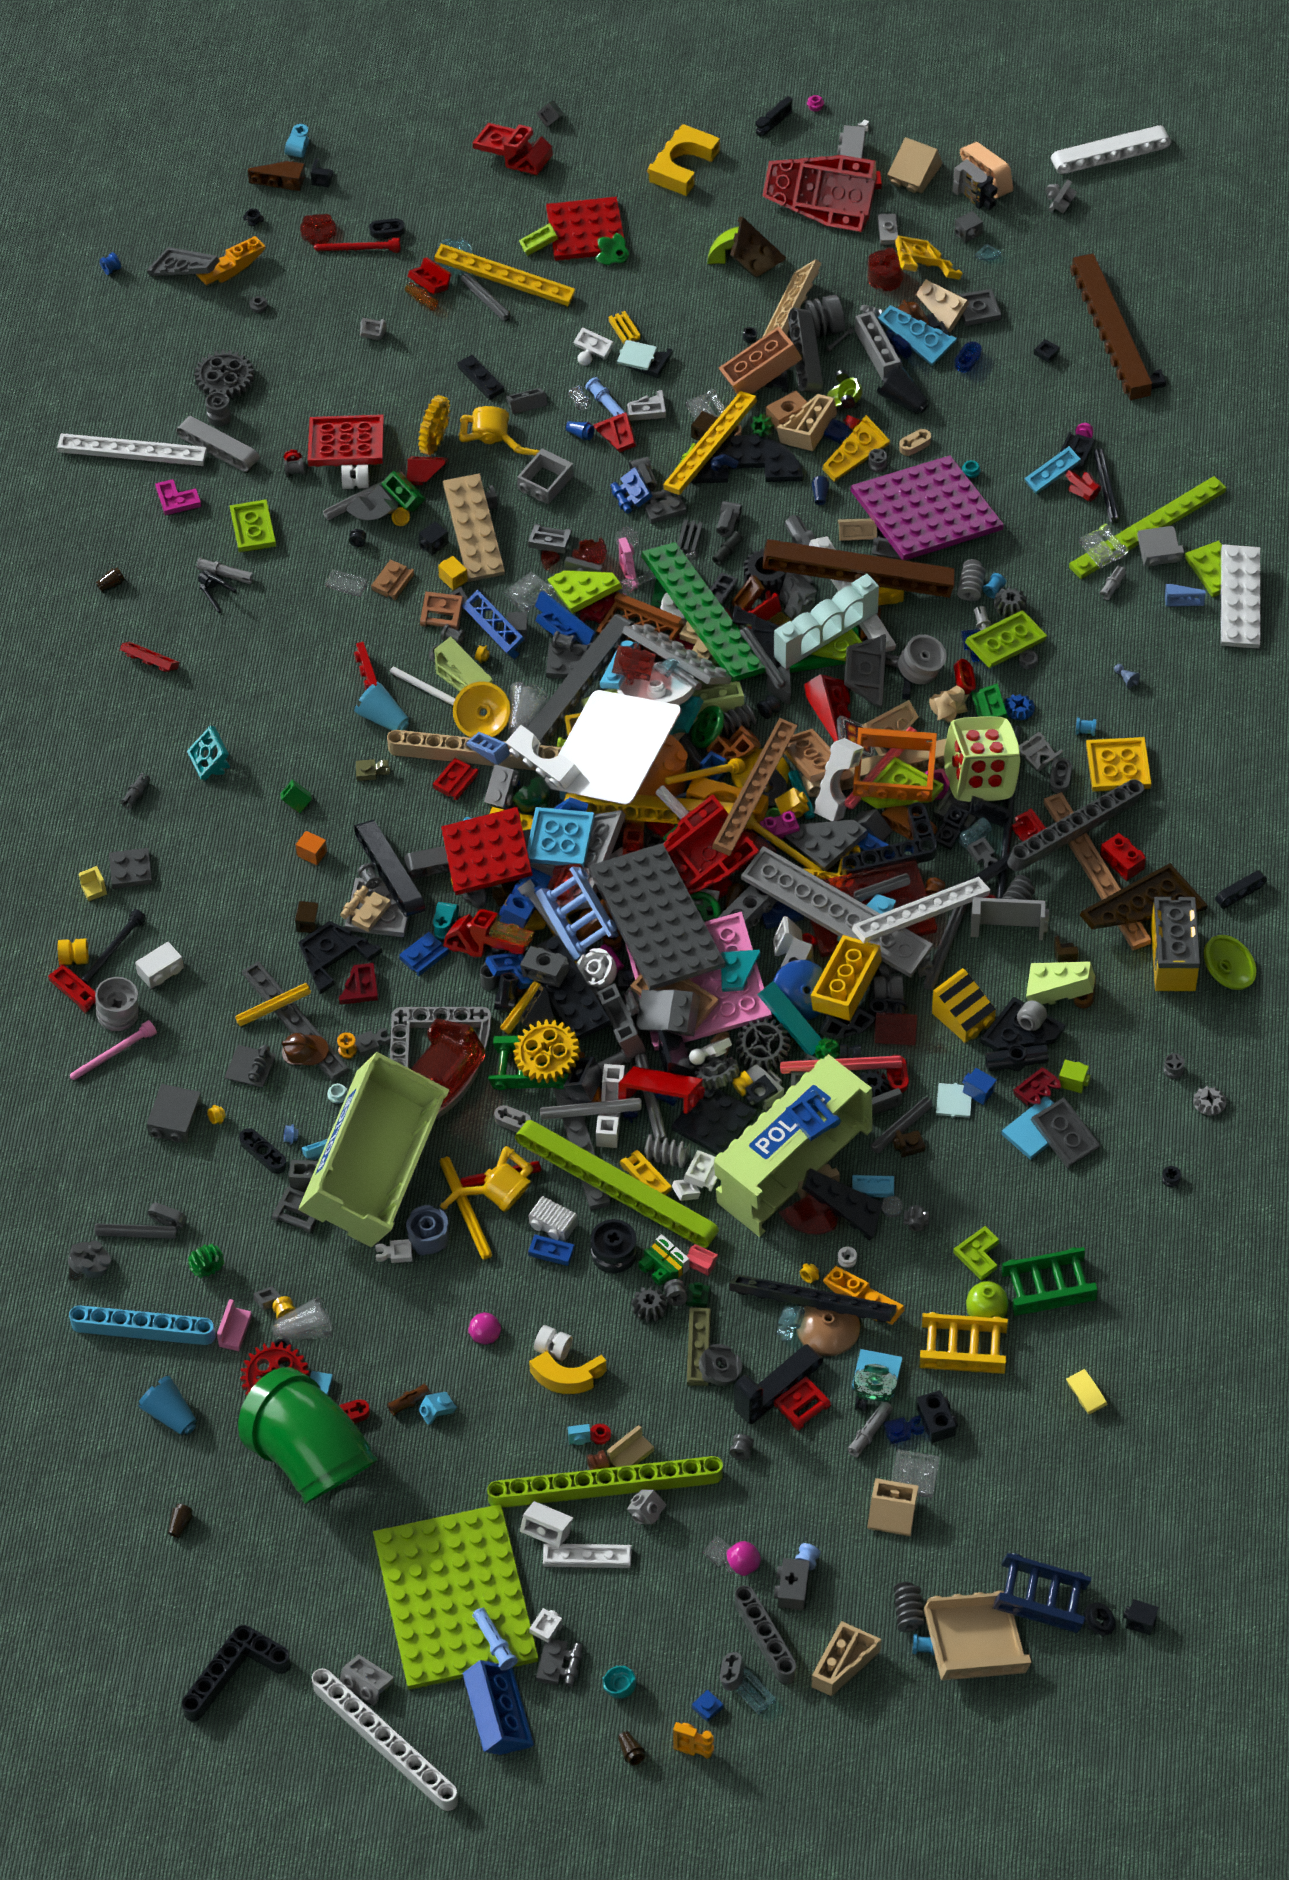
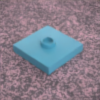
[852,1349,902,1397]

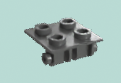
[224,1045,276,1088]

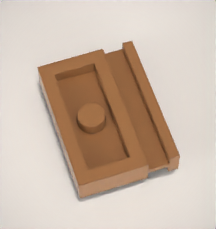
[371,560,414,600]

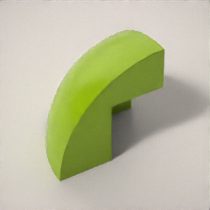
[707,226,739,264]

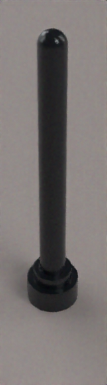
[81,909,146,984]

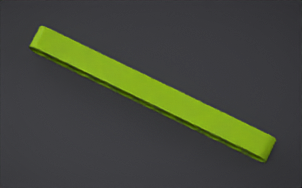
[515,1120,719,1248]
[487,1456,723,1508]

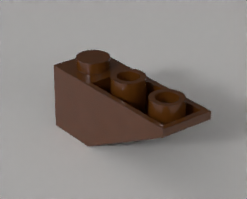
[247,161,306,191]

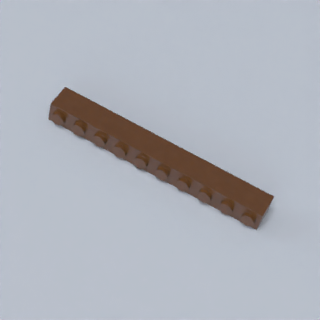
[1070,253,1152,400]
[763,539,954,598]

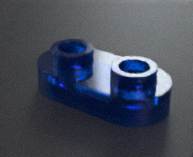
[955,342,982,372]

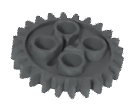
[194,350,254,399]

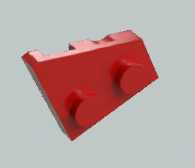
[593,412,636,452]

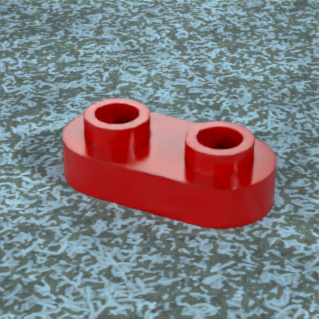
[954,659,976,694]
[886,1055,909,1093]

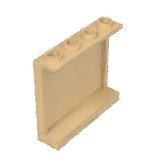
[924,1591,1031,1680]

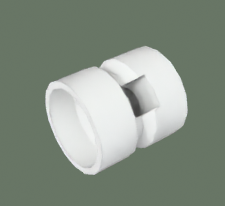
[342,464,369,489]
[534,1325,573,1361]

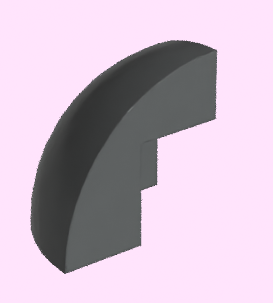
[346,484,399,520]

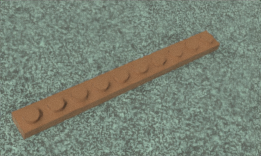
[712,718,797,856]
[1044,792,1151,950]

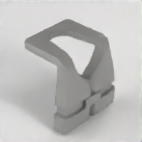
[1019,732,1063,771]

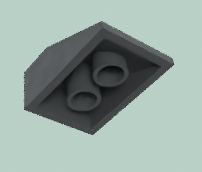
[636,990,700,1037]

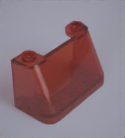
[411,1018,485,1108]

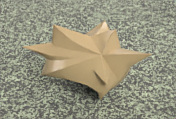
[929,685,969,723]

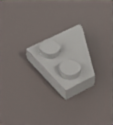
[627,390,666,421]

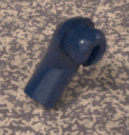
[711,454,738,471]

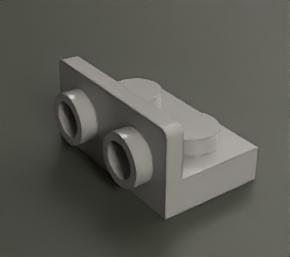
[484,764,519,809]
[339,1654,394,1705]

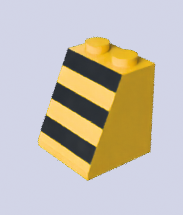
[932,968,996,1043]

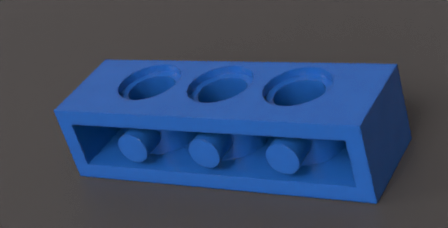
[499,867,552,934]

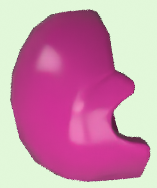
[468,1312,501,1345]
[727,1541,761,1576]

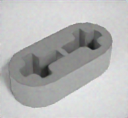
[494,1105,531,1132]

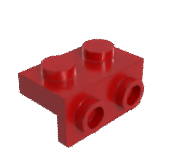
[407,257,452,294]

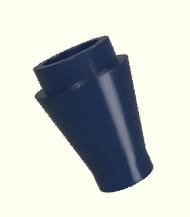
[811,476,830,505]

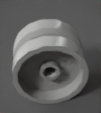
[898,635,947,684]

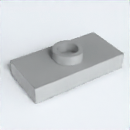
[878,214,898,245]

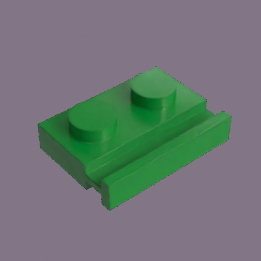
[971,683,1008,718]

